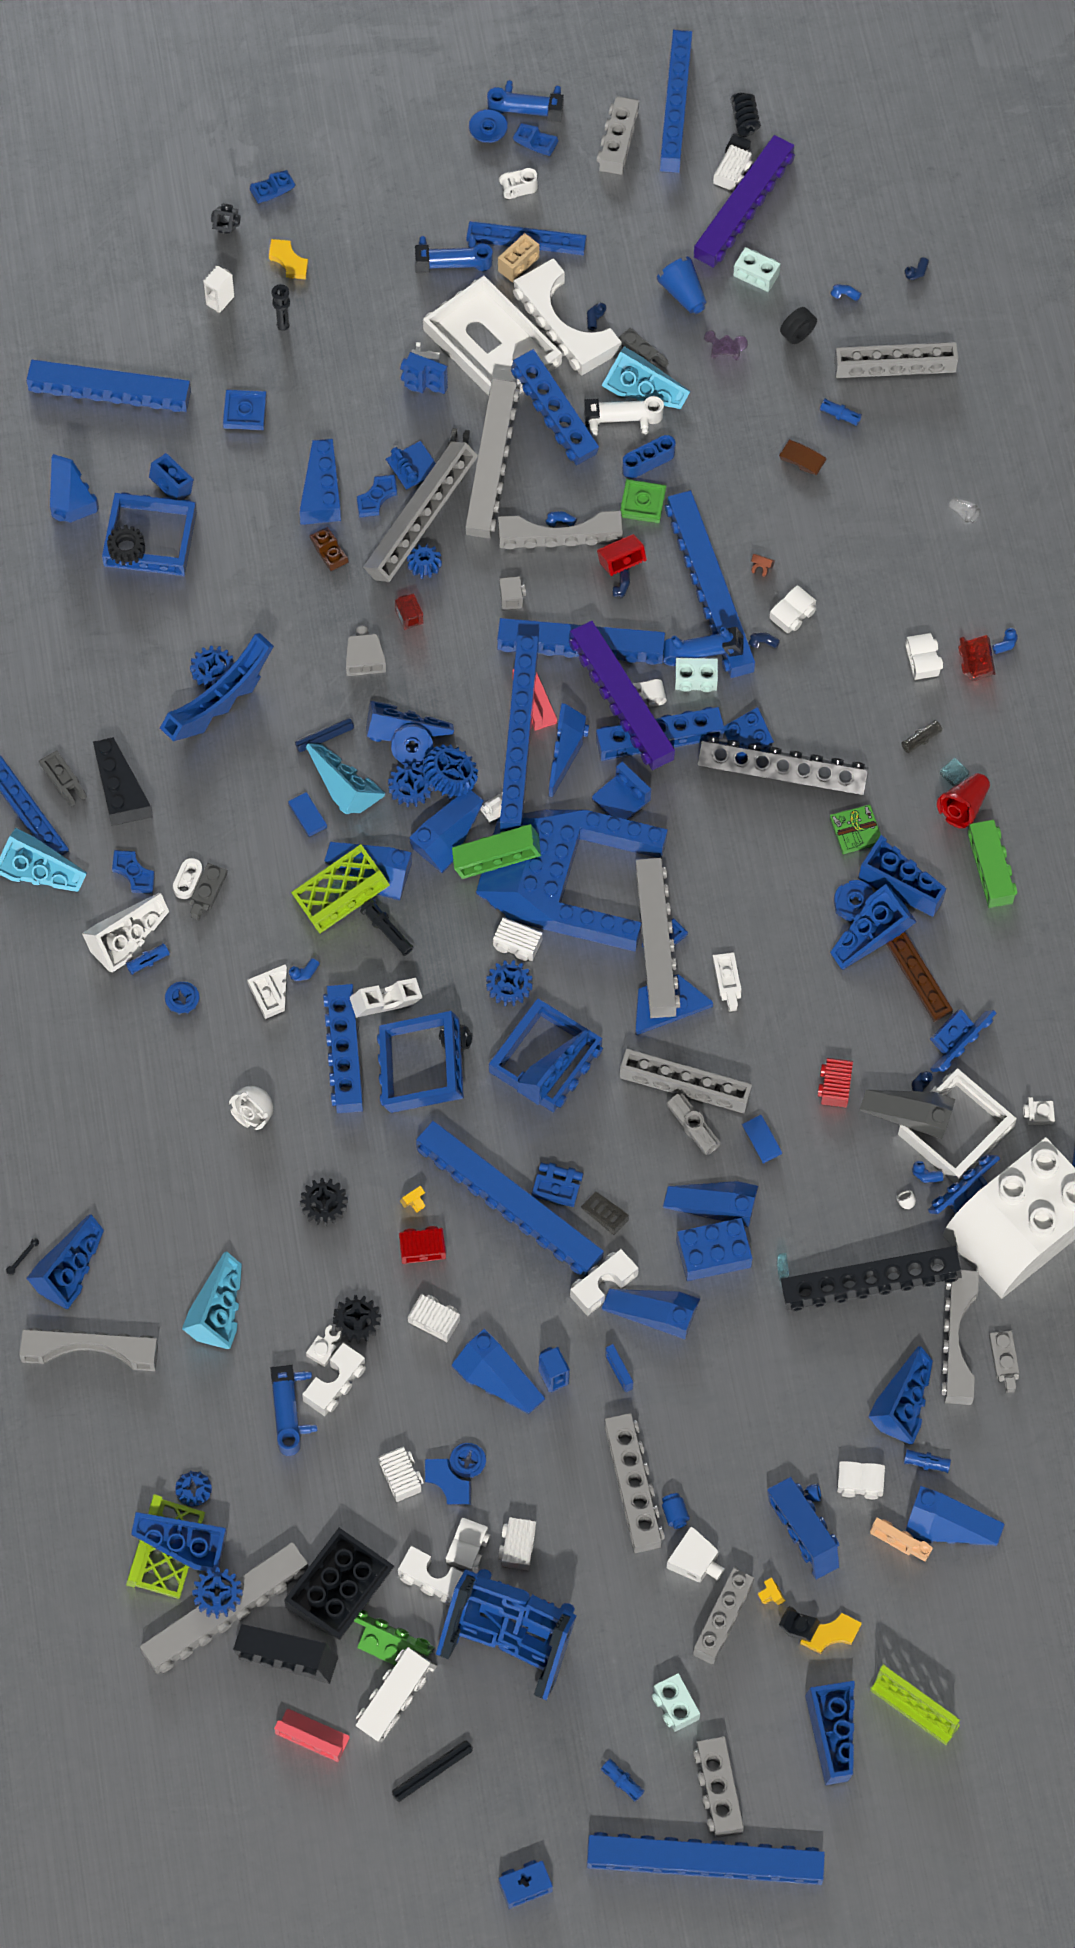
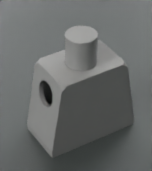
[346,626,386,676]

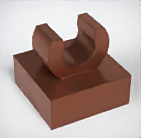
[751,554,775,577]

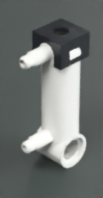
[584,396,664,437]

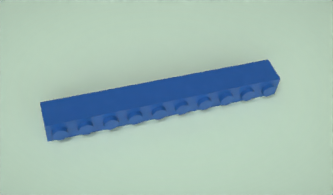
[665,491,755,678]
[500,635,539,832]
[416,1121,604,1277]
[587,1832,825,1885]

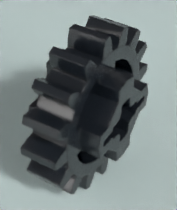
[300,1178,348,1226]
[333,1295,381,1344]

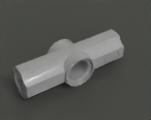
[667,1093,721,1155]

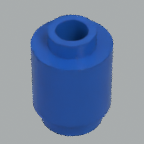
[662,1493,690,1529]

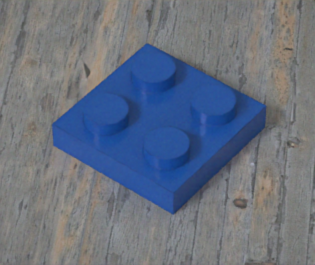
[223,390,267,430]

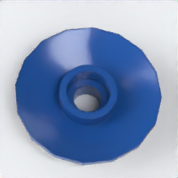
[469,109,507,143]

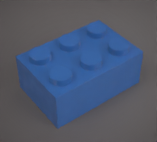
[676,1218,753,1281]

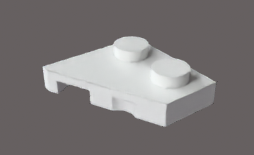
[247,965,287,1019]

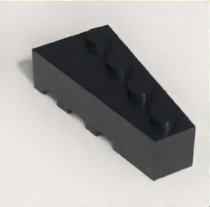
[93,737,153,826]

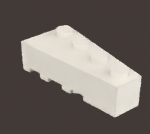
[355,1648,437,1742]

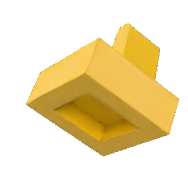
[400,1186,425,1213]
[758,1577,786,1605]

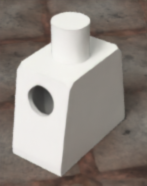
[667,1527,725,1582]

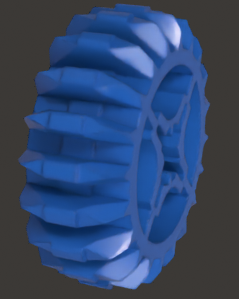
[422,744,479,798]

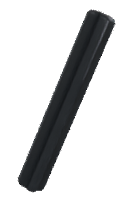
[392,1740,473,1802]

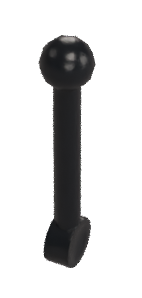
[6,1238,39,1276]

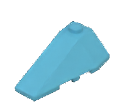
[601,346,691,409]
[306,743,385,814]
[0,828,87,892]
[182,1252,242,1349]

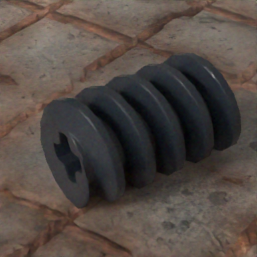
[731,93,761,137]

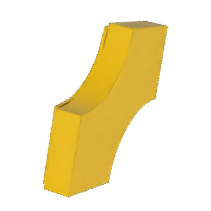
[269,239,308,279]
[800,1613,862,1654]

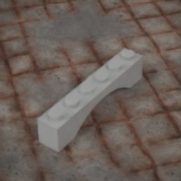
[498,511,623,549]
[941,1270,979,1405]
[19,1328,158,1371]

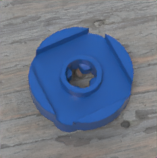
[391,724,433,767]
[834,880,874,922]

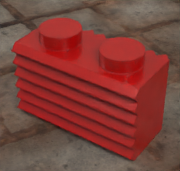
[597,534,647,576]
[818,1058,853,1108]
[399,1226,446,1264]

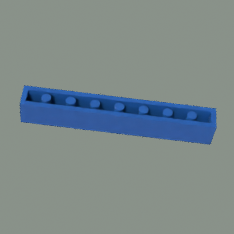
[660,30,692,173]
[26,359,191,412]
[497,618,665,665]

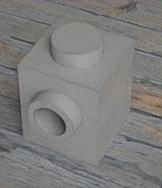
[500,576,526,610]

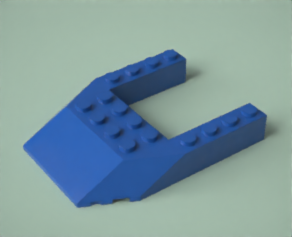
[476,809,668,952]

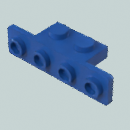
[930,1009,997,1072]
[928,1154,1000,1214]

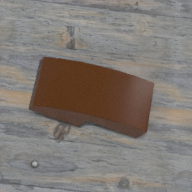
[779,440,827,475]
[309,527,349,571]

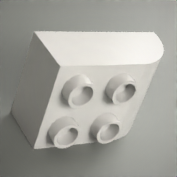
[943,1137,1075,1299]

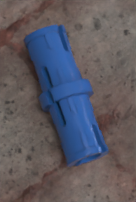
[820,398,862,426]
[126,943,170,975]
[904,1449,951,1473]
[601,1759,645,1802]

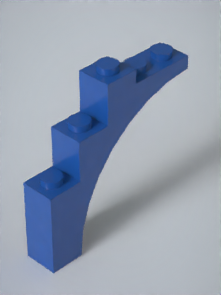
[160,633,274,741]

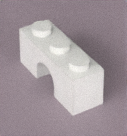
[349,978,422,1017]
[570,1249,638,1316]
[302,1343,366,1416]
[398,1546,463,1606]

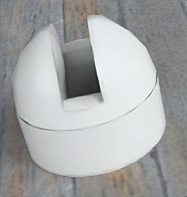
[897,1190,916,1209]

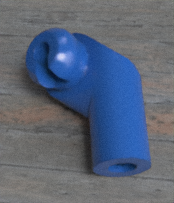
[992,628,1018,654]

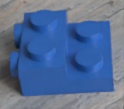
[400,352,448,394]

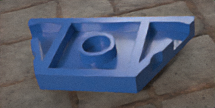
[635,974,713,1035]

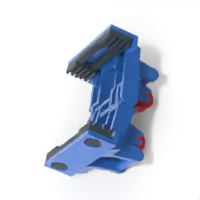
[436,1569,577,1700]

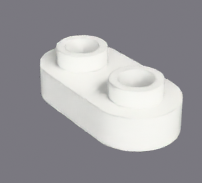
[173,858,203,899]

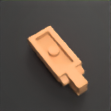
[870,1518,933,1562]

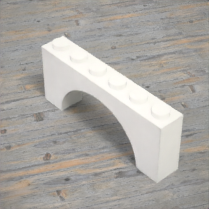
[513,258,621,376]

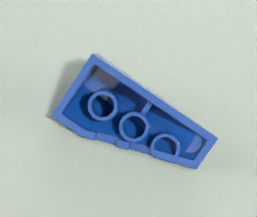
[324,842,412,900]
[830,884,917,970]
[26,1214,104,1309]
[868,1346,933,1444]

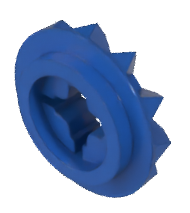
[165,982,199,1015]
[450,1443,486,1479]
[175,1470,212,1507]

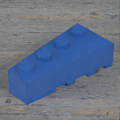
[299,439,341,525]

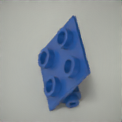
[386,441,436,490]
[724,707,774,761]

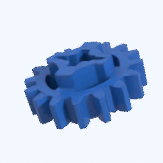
[190,645,235,689]
[388,762,434,807]
[486,960,533,1006]
[192,1567,243,1619]

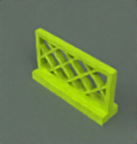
[291,844,390,934]
[126,1494,205,1599]
[870,1665,960,1745]

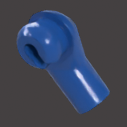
[831,284,861,302]
[545,511,577,527]
[289,958,320,981]
[912,1161,943,1183]

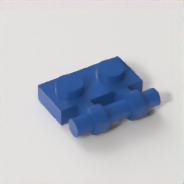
[532,1162,584,1208]

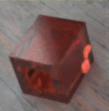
[395,593,423,630]

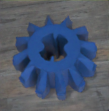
[407,543,442,579]

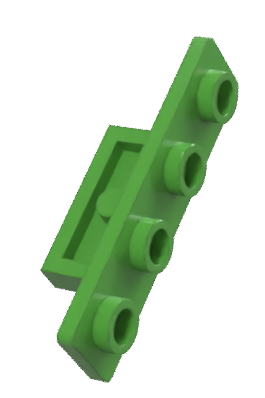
[354,1610,435,1666]

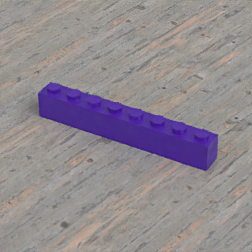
[693,135,795,268]
[569,621,675,771]

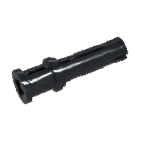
[271,284,290,331]
[360,899,414,956]

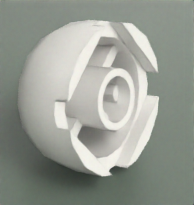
[229,1086,273,1130]

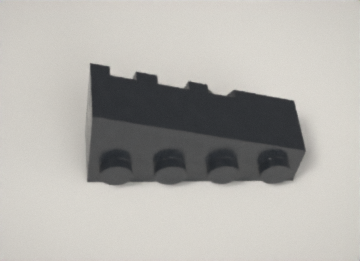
[233,1624,338,1684]

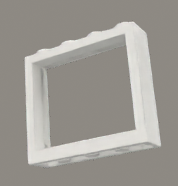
[898,1068,1017,1183]

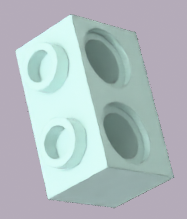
[733,247,781,292]
[675,658,718,692]
[652,1673,700,1732]

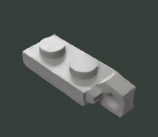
[989,1331,1019,1393]

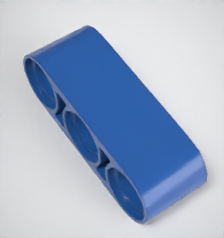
[622,435,676,479]

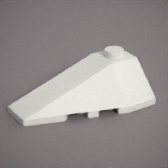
[82,893,169,973]

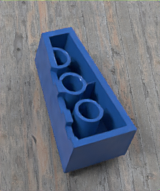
[858,835,947,917]
[767,1477,839,1580]
[805,1681,855,1785]

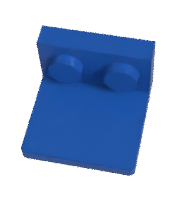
[592,762,651,820]

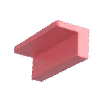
[512,669,557,731]
[274,1709,350,1762]

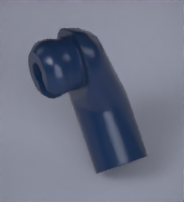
[904,257,929,280]
[587,302,607,331]
[612,569,630,598]
[748,632,780,649]
[912,1071,933,1092]

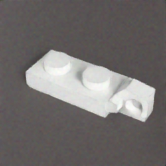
[712,952,741,1012]

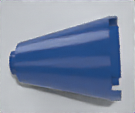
[656,256,707,314]

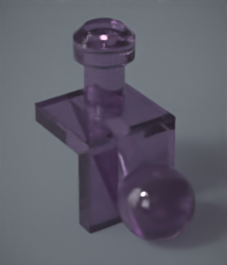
[704,331,748,361]

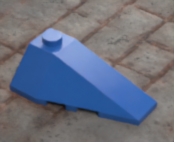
[50,454,99,523]
[366,700,454,742]
[549,703,589,797]
[409,790,484,873]
[516,1030,589,1105]
[663,1181,758,1227]
[602,1289,700,1339]
[451,1329,545,1414]
[905,1486,1005,1546]
[131,1512,227,1573]

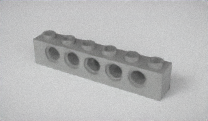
[834,342,958,378]
[620,1049,752,1114]
[604,1413,664,1553]

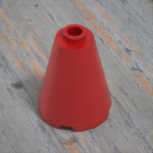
[936,773,990,829]

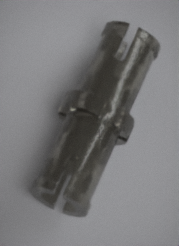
[901,720,942,753]

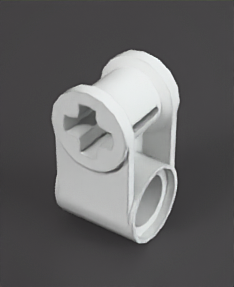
[499,168,538,199]
[633,679,667,707]

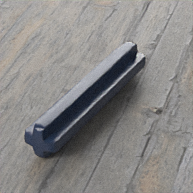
[295,718,354,752]

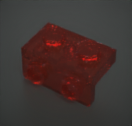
[958,635,996,682]

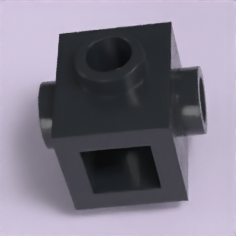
[211,204,241,234]

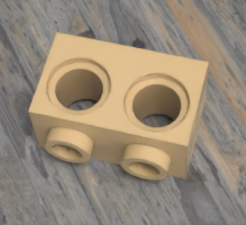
[498,233,539,282]

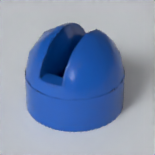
[804,1484,821,1503]

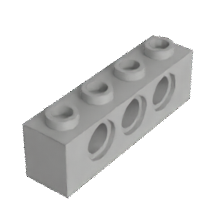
[597,96,639,175]
[693,1568,754,1665]
[693,1737,744,1838]

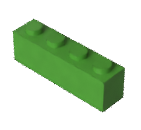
[967,820,1017,908]
[452,824,541,879]

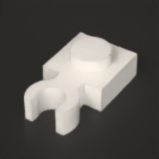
[306,1325,341,1367]

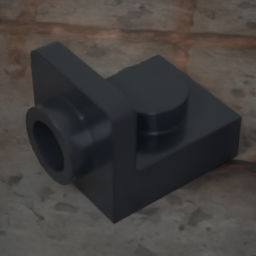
[779,1606,820,1642]

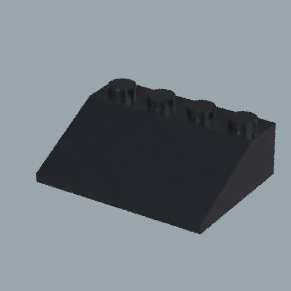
[284,1527,395,1640]

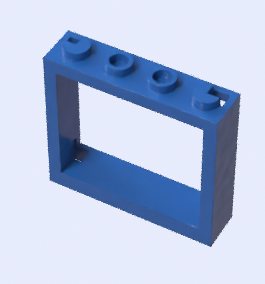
[102,493,197,576]
[489,998,603,1113]
[377,1011,464,1113]

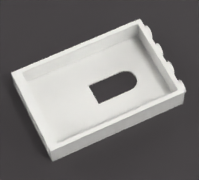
[423,276,562,396]

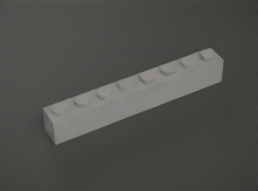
[466,379,520,538]
[363,442,478,582]
[636,858,680,1018]
[140,1542,308,1674]

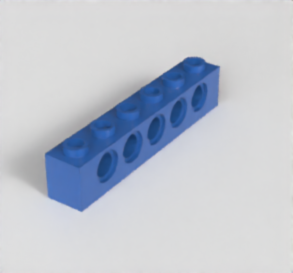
[511,349,599,466]
[596,707,724,761]
[323,984,363,1114]

